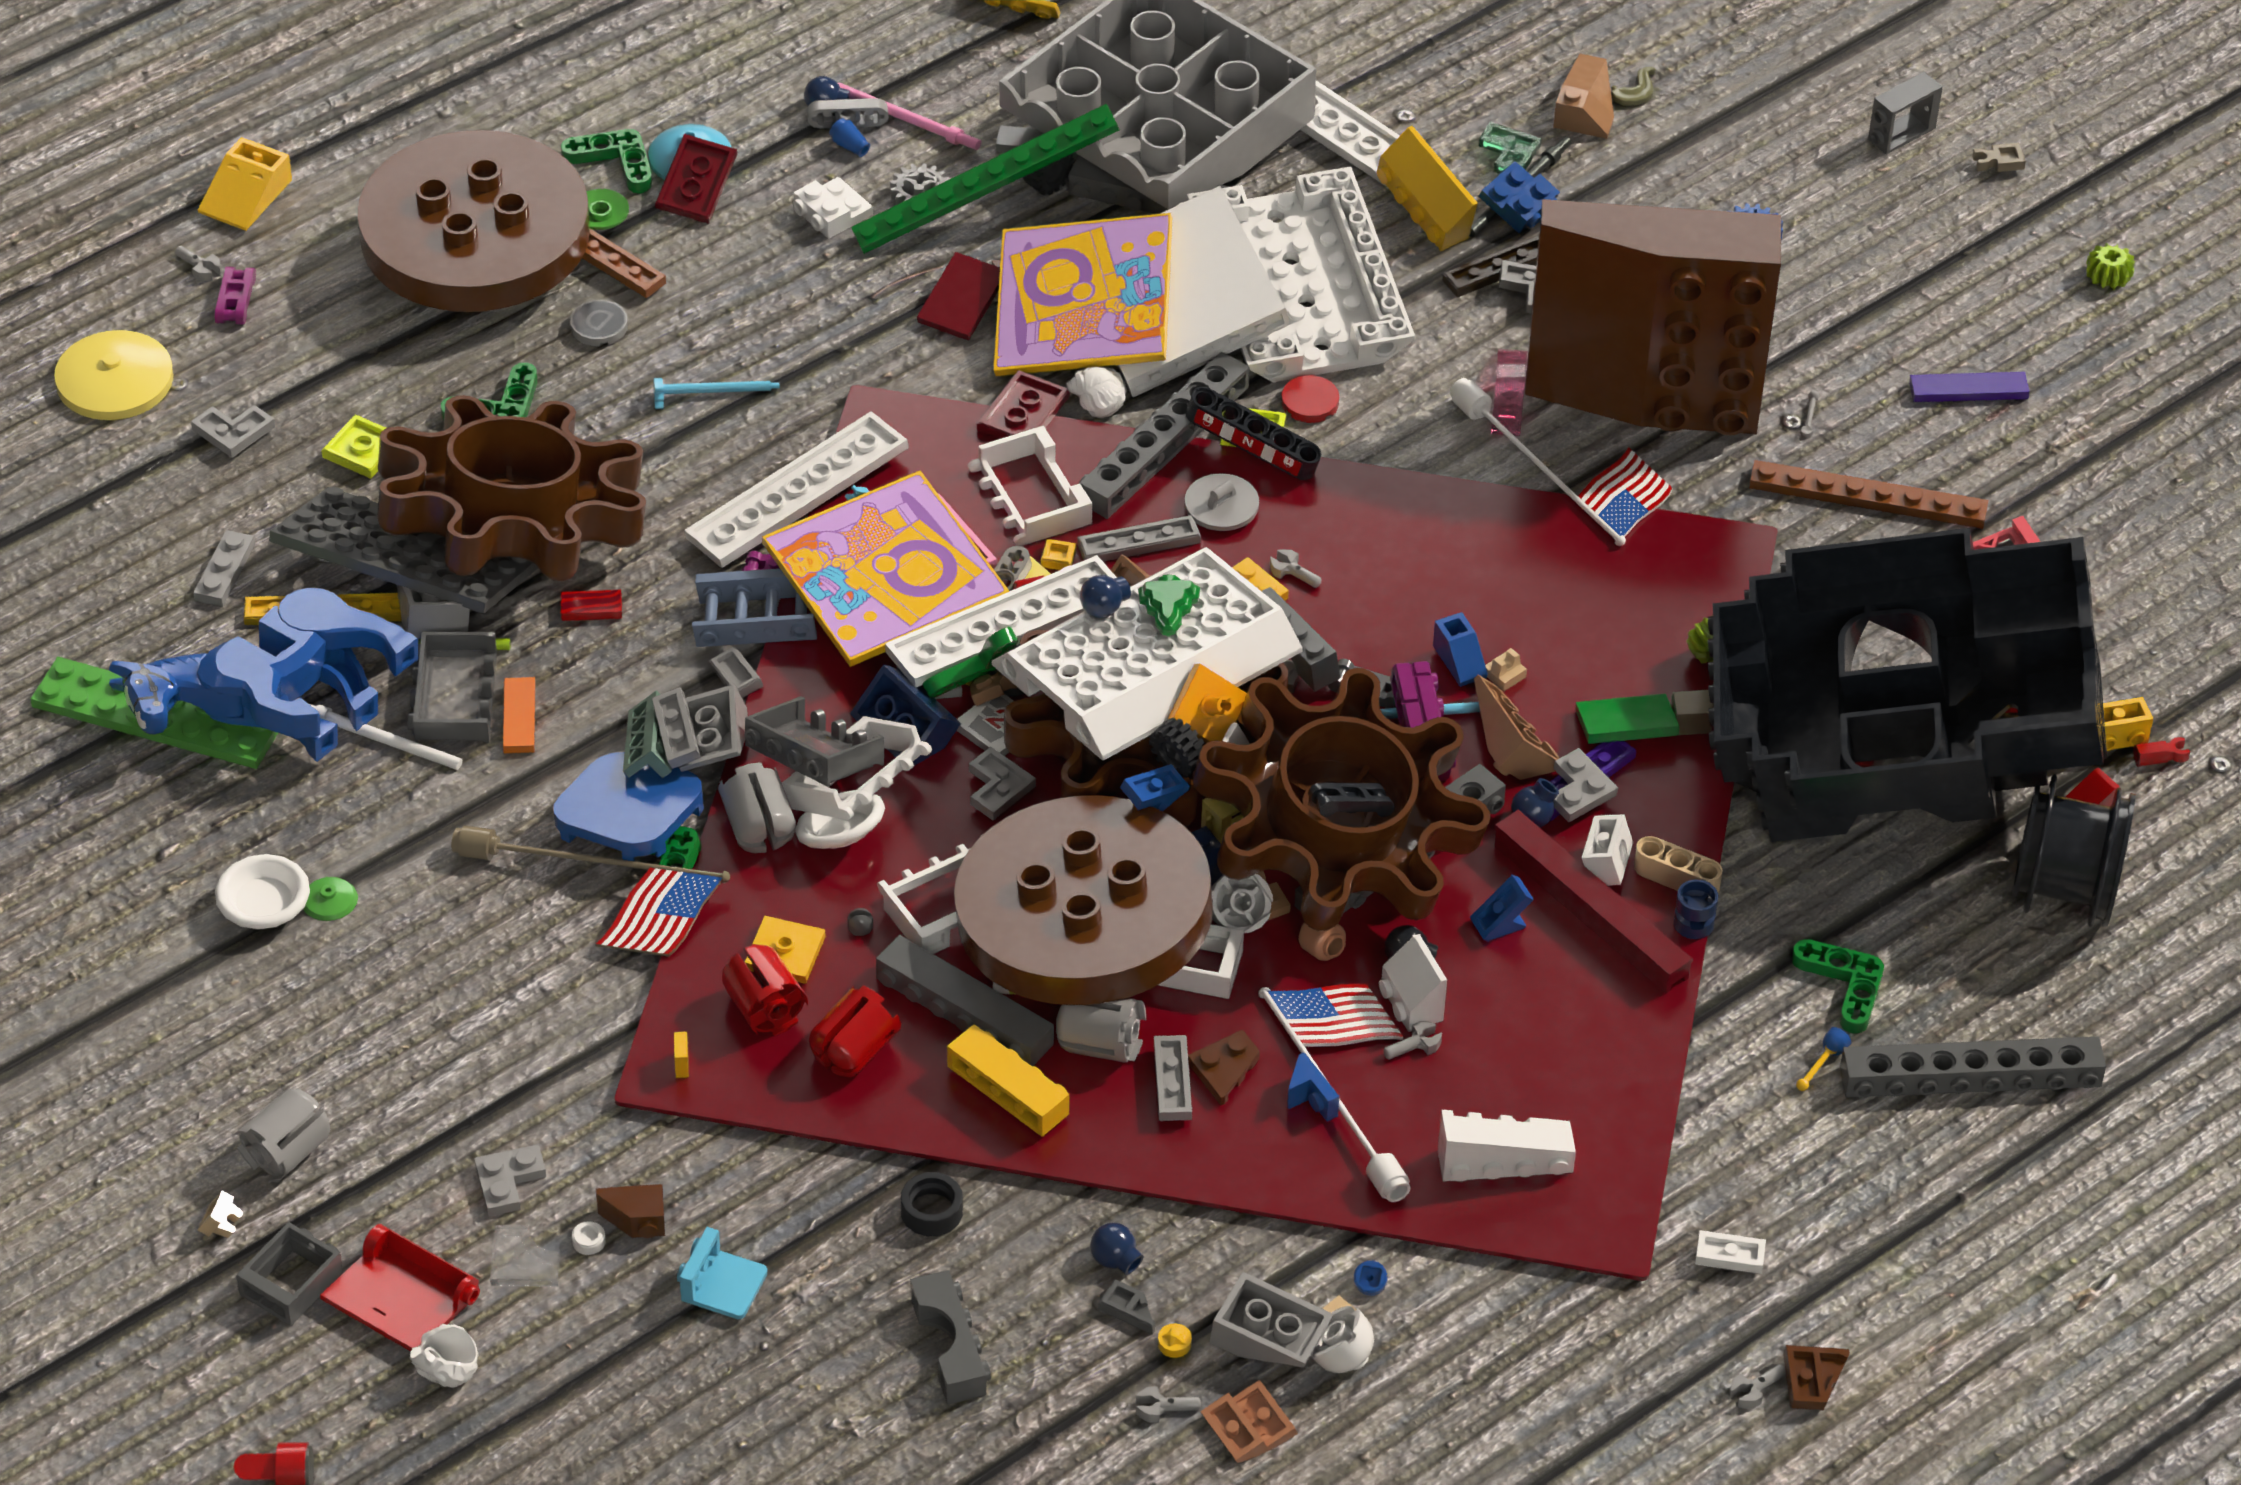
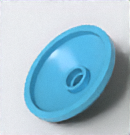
[648,124,731,180]

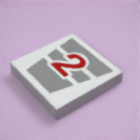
[957,694,1013,756]

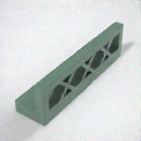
[623,690,672,778]

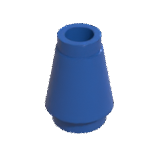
[829,118,871,157]

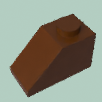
[596,1184,665,1238]

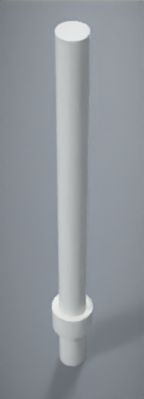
[308,703,463,770]

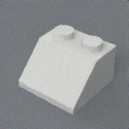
[1379,934,1447,1032]

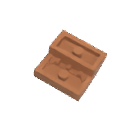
[1200,1379,1298,1463]

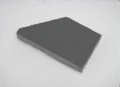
[1098,1279,1155,1335]

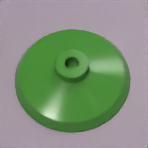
[303,877,358,921]

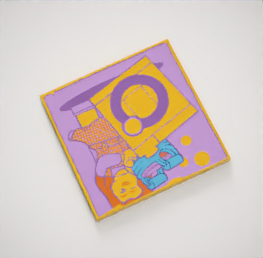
[993,213,1173,376]
[762,471,1010,667]

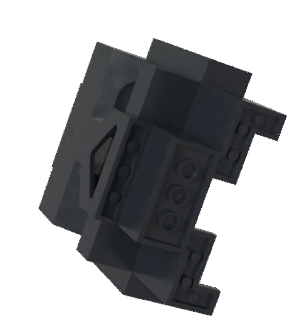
[1708,528,2107,842]

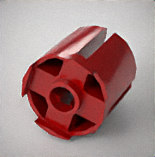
[722,944,808,1036]
[809,985,901,1077]

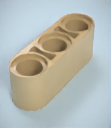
[1634,836,1723,895]

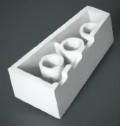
[1438,1110,1576,1182]

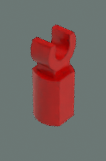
[2133,737,2190,767]

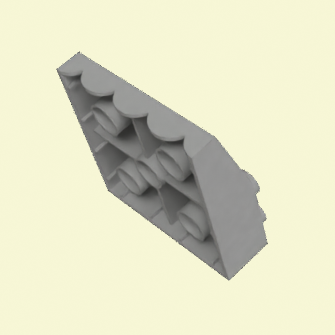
[999,0,1316,209]

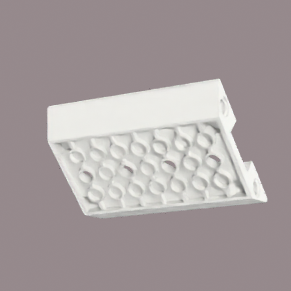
[1187,167,1415,383]
[992,547,1303,761]

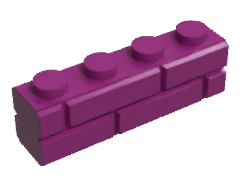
[1390,661,1456,781]

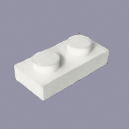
[1695,1230,1766,1274]

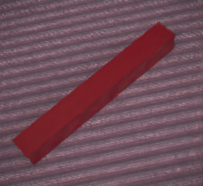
[1494,810,1693,994]

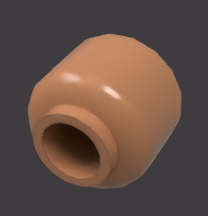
[1299,922,1346,961]

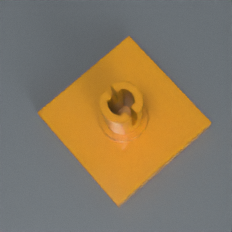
[1168,664,1247,743]

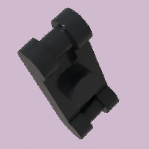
[1308,783,1395,817]

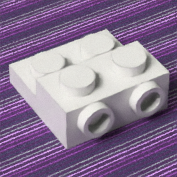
[793,177,873,239]

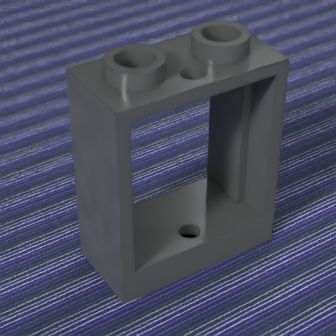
[1868,72,1943,155]
[236,1222,343,1326]

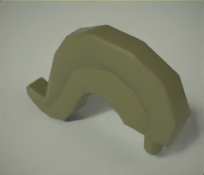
[1611,67,1656,106]

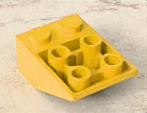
[198,137,292,231]

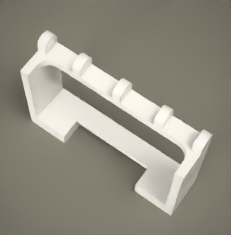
[968,426,1092,546]
[782,716,932,820]
[877,834,983,954]

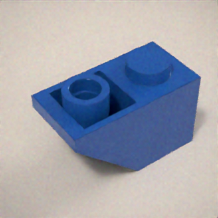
[1433,612,1488,687]

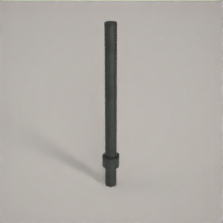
[1469,136,1572,237]

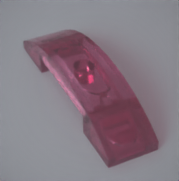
[1491,349,1527,436]

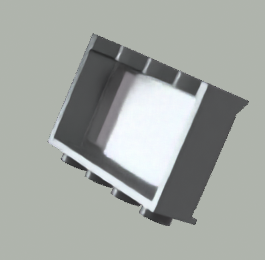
[408,632,497,743]
[744,696,884,787]

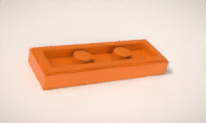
[503,677,536,754]

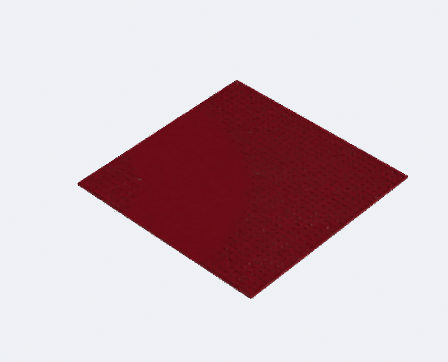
[614,385,1778,1281]

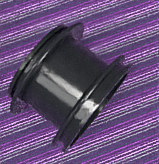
[2012,774,2136,928]

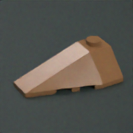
[1474,674,1560,780]

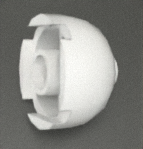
[1212,874,1273,933]
[1311,1306,1374,1373]

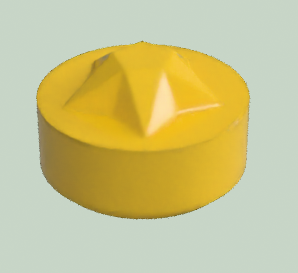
[1158,1323,1192,1358]

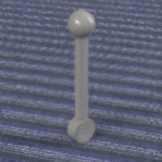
[1801,390,1820,438]

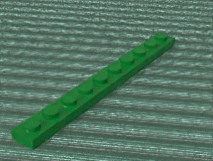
[851,103,1119,254]

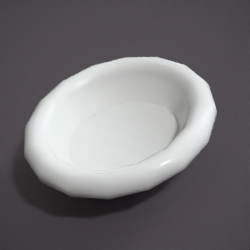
[795,790,885,849]
[215,854,310,930]

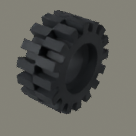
[1023,154,1075,196]
[1149,718,1204,778]

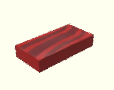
[561,590,622,621]

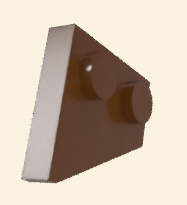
[1188,1030,1260,1105]
[1783,1345,1850,1410]

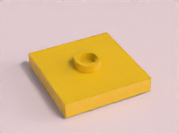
[745,916,826,984]

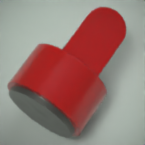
[234,1442,314,1485]

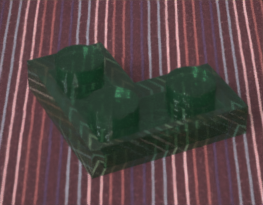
[1479,121,1542,174]

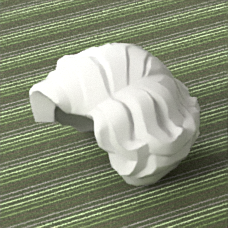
[1066,366,1127,418]
[410,1324,479,1388]

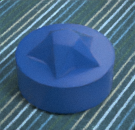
[1354,1260,1388,1296]

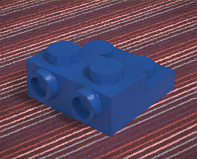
[1478,161,1560,234]

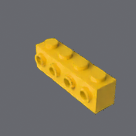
[2103,697,2153,751]
[947,1024,1069,1137]

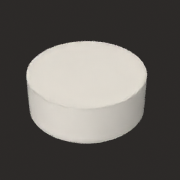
[572,1221,606,1255]

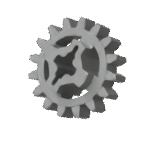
[890,163,950,205]

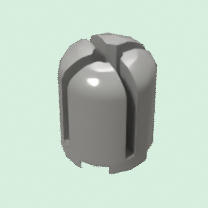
[718,762,796,853]
[1056,998,1146,1063]
[234,1088,331,1182]

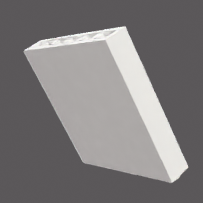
[1117,186,1291,397]

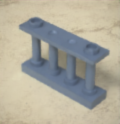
[692,569,817,647]

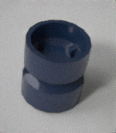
[1673,879,1718,939]

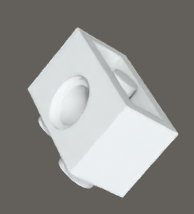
[1582,814,1633,886]

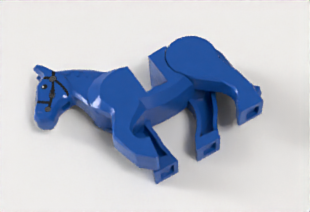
[109,588,418,762]

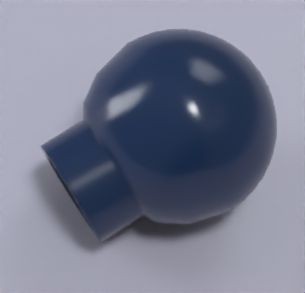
[804,76,850,114]
[1079,575,1131,618]
[1511,778,1559,828]
[1090,1223,1144,1275]

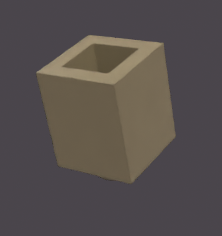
[1671,690,1714,735]

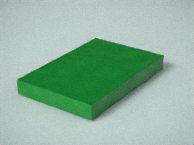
[1575,694,1680,744]

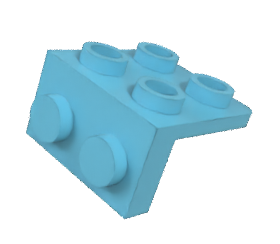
[677,1227,767,1319]

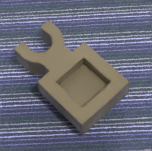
[1972,142,2026,172]

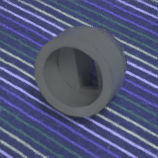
[848,908,873,936]

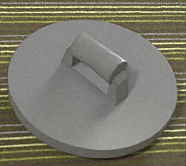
[1185,474,1259,531]

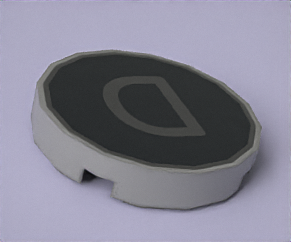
[570,300,628,346]

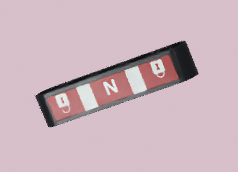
[1185,387,1322,480]

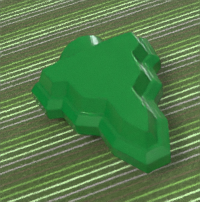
[1138,574,1200,637]

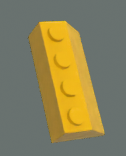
[1376,126,1478,251]

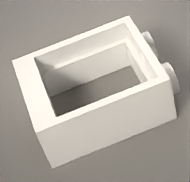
[1159,924,1244,999]

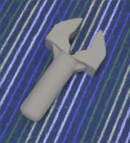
[175,246,221,281]
[1270,549,1322,588]
[1384,1021,1442,1059]
[1729,1364,1786,1409]
[1136,1386,1201,1423]

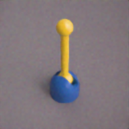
[1796,1027,1851,1091]

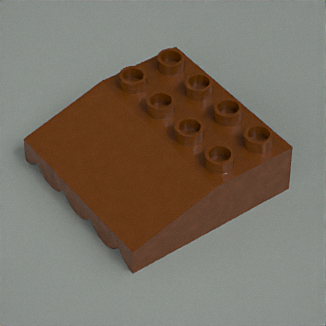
[1525,199,1781,435]

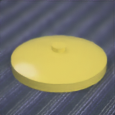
[54,330,173,420]

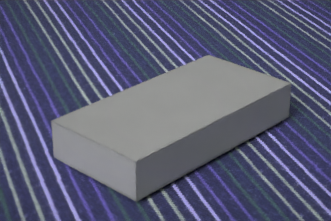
[709,646,763,698]

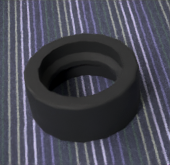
[901,1172,963,1236]

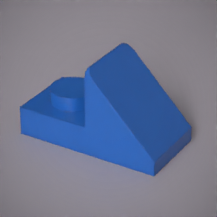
[1120,764,1190,812]
[1470,875,1534,941]
[1287,1052,1339,1121]

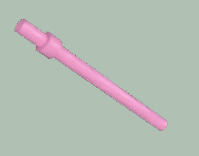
[838,83,981,150]

